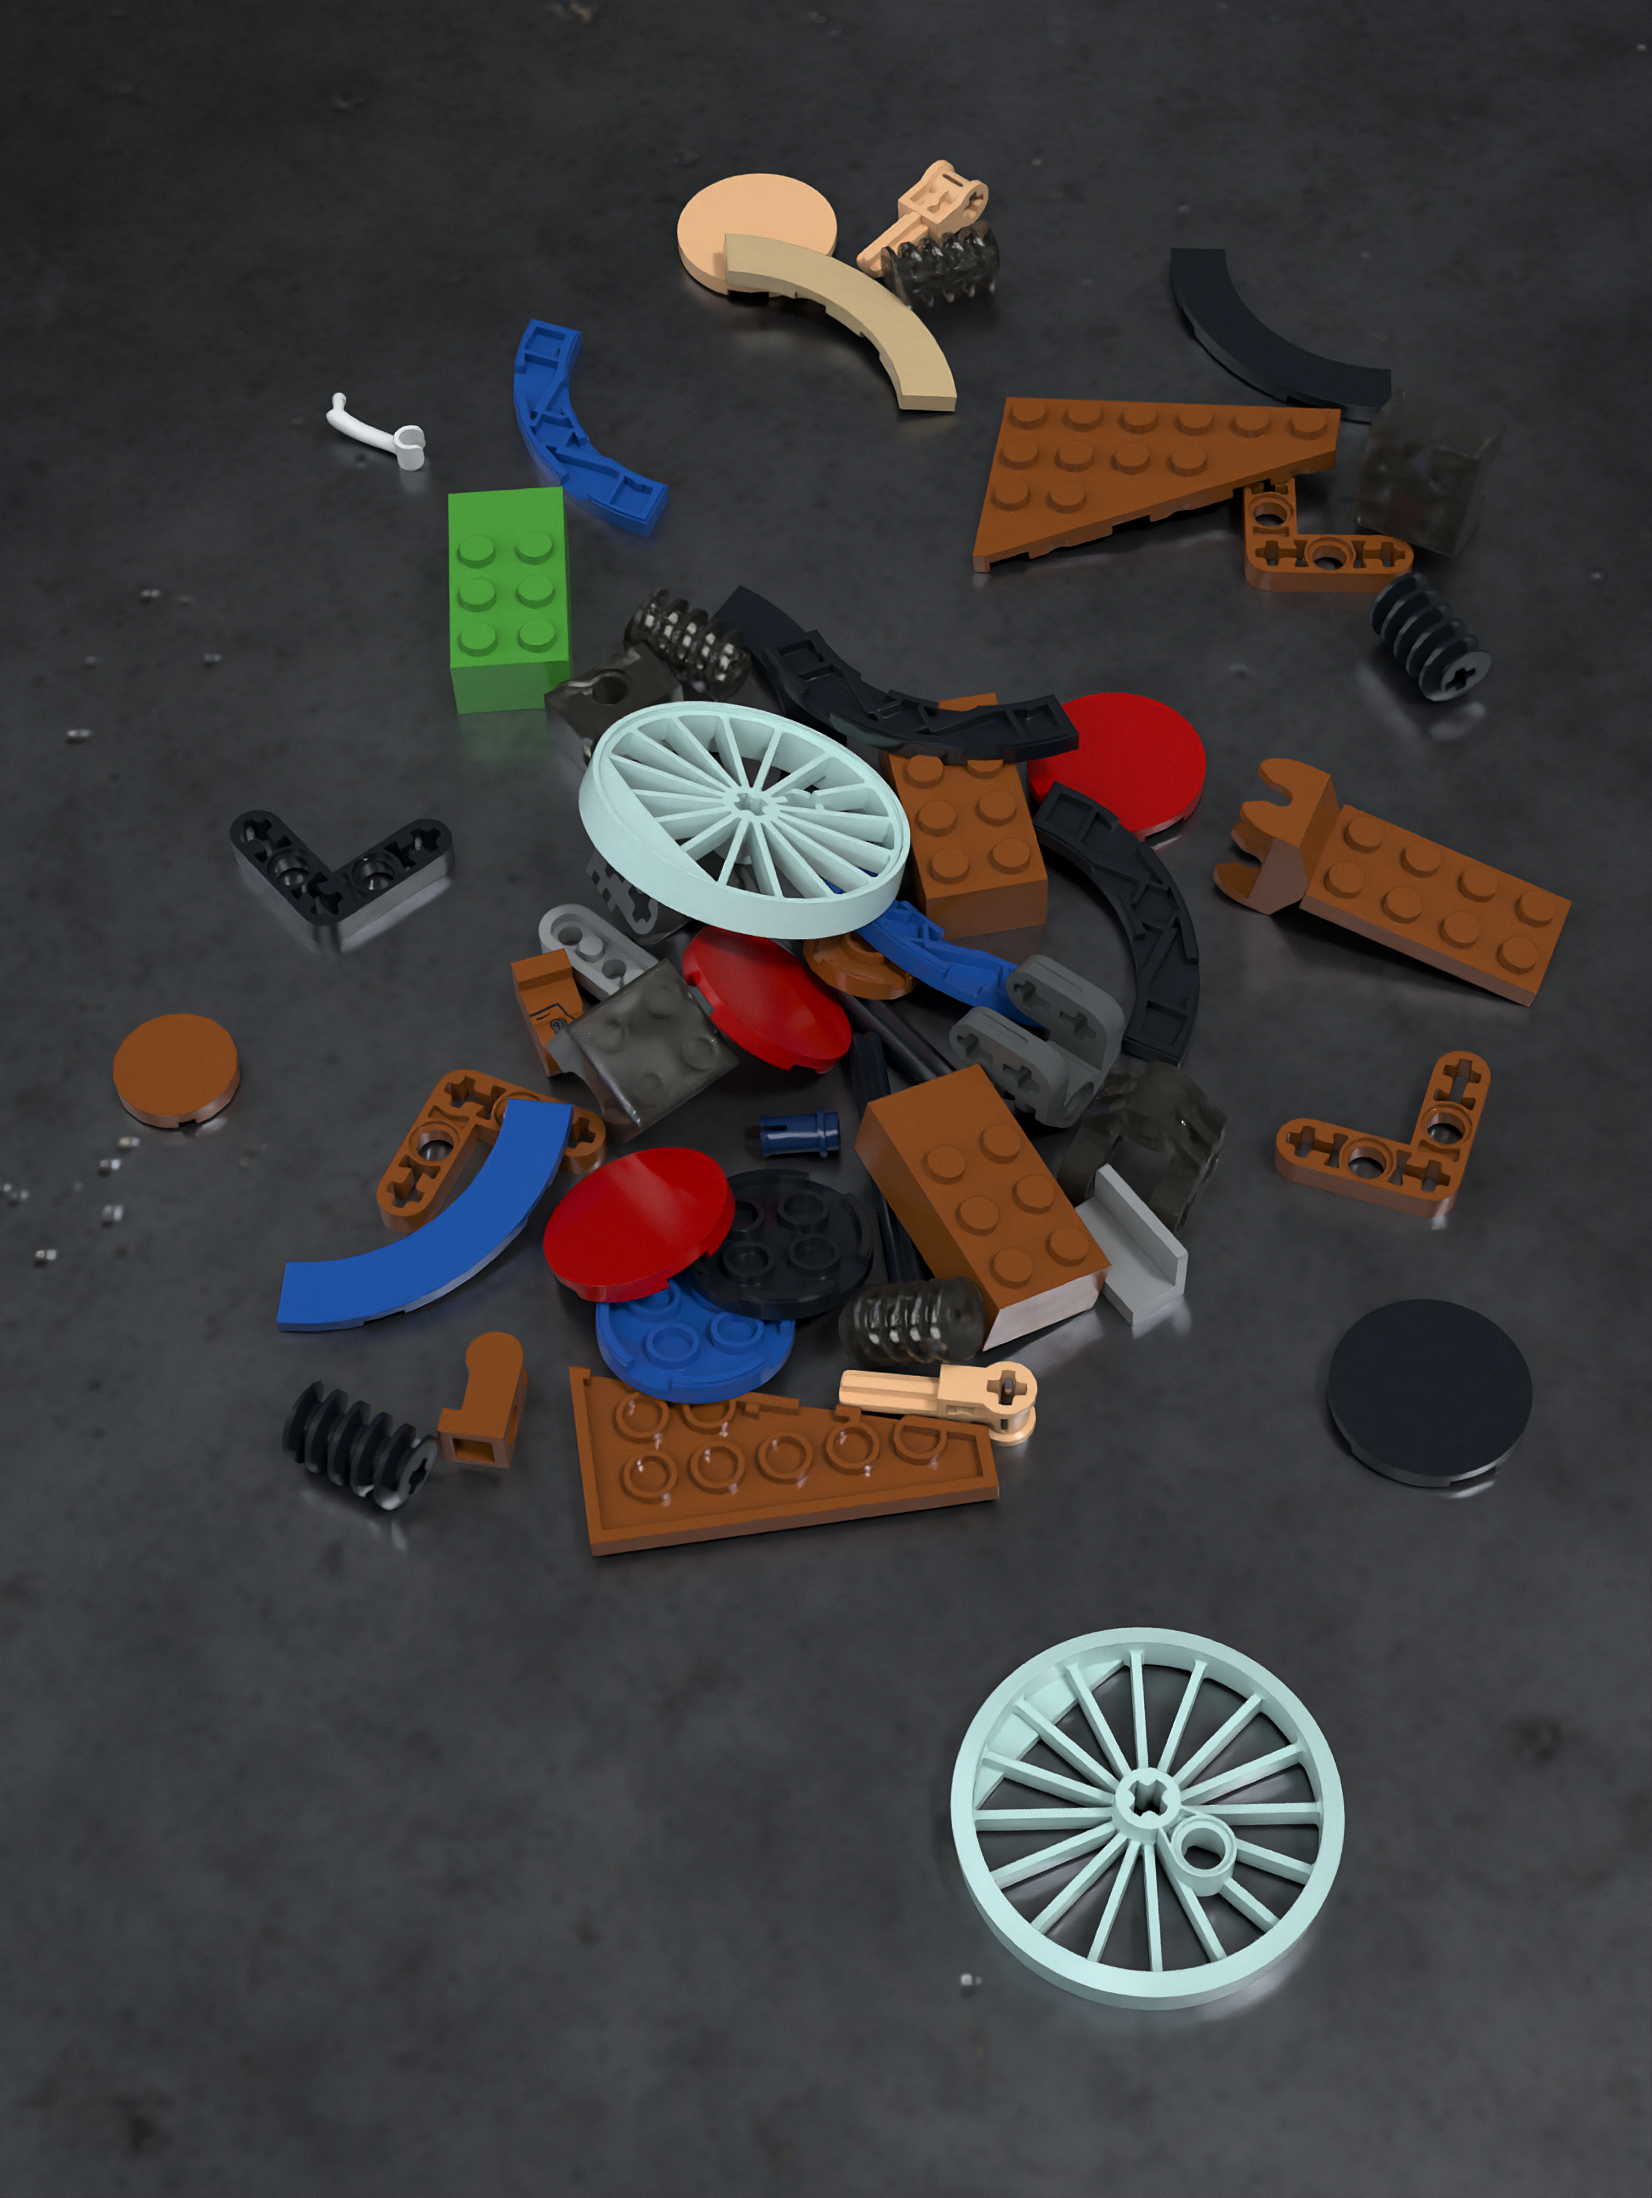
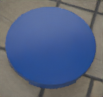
[596,1271,795,1404]

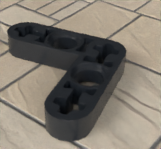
[229,810,455,944]

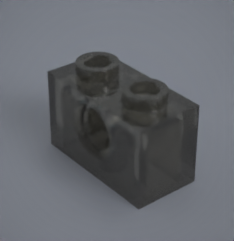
[544,642,683,775]

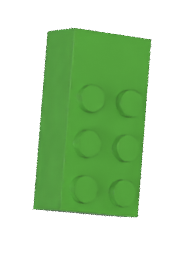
[448,486,575,714]

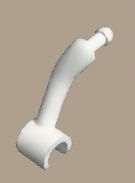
[326,393,426,471]

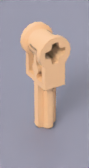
[856,160,989,279]
[839,1361,1038,1447]

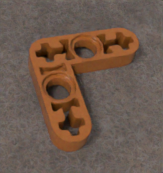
[1241,476,1414,593]
[1273,1051,1491,1218]
[376,1069,608,1234]

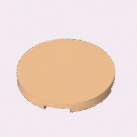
[677,173,837,298]

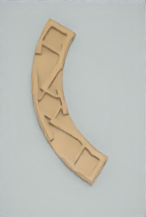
[723,233,957,411]

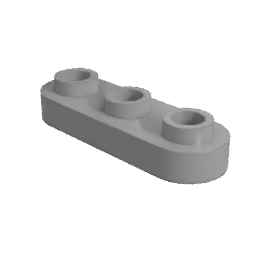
[538,904,691,1035]

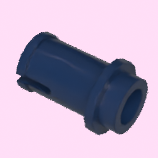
[760,1106,841,1158]

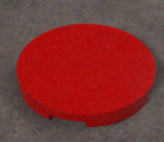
[1026,692,1206,842]
[682,925,852,1074]
[543,1147,735,1303]

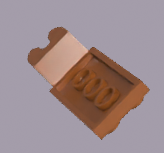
[1213,758,1572,1008]

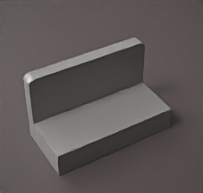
[1074,1164,1188,1326]

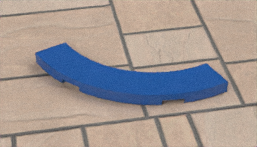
[513,319,670,538]
[817,840,1049,1030]
[276,1099,574,1332]

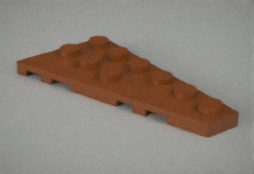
[568,1365,999,1557]

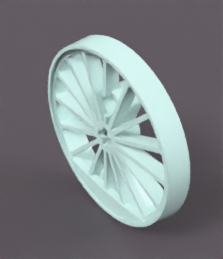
[579,701,910,939]
[951,1627,1345,2010]

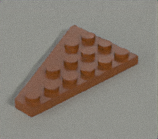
[972,397,1341,572]

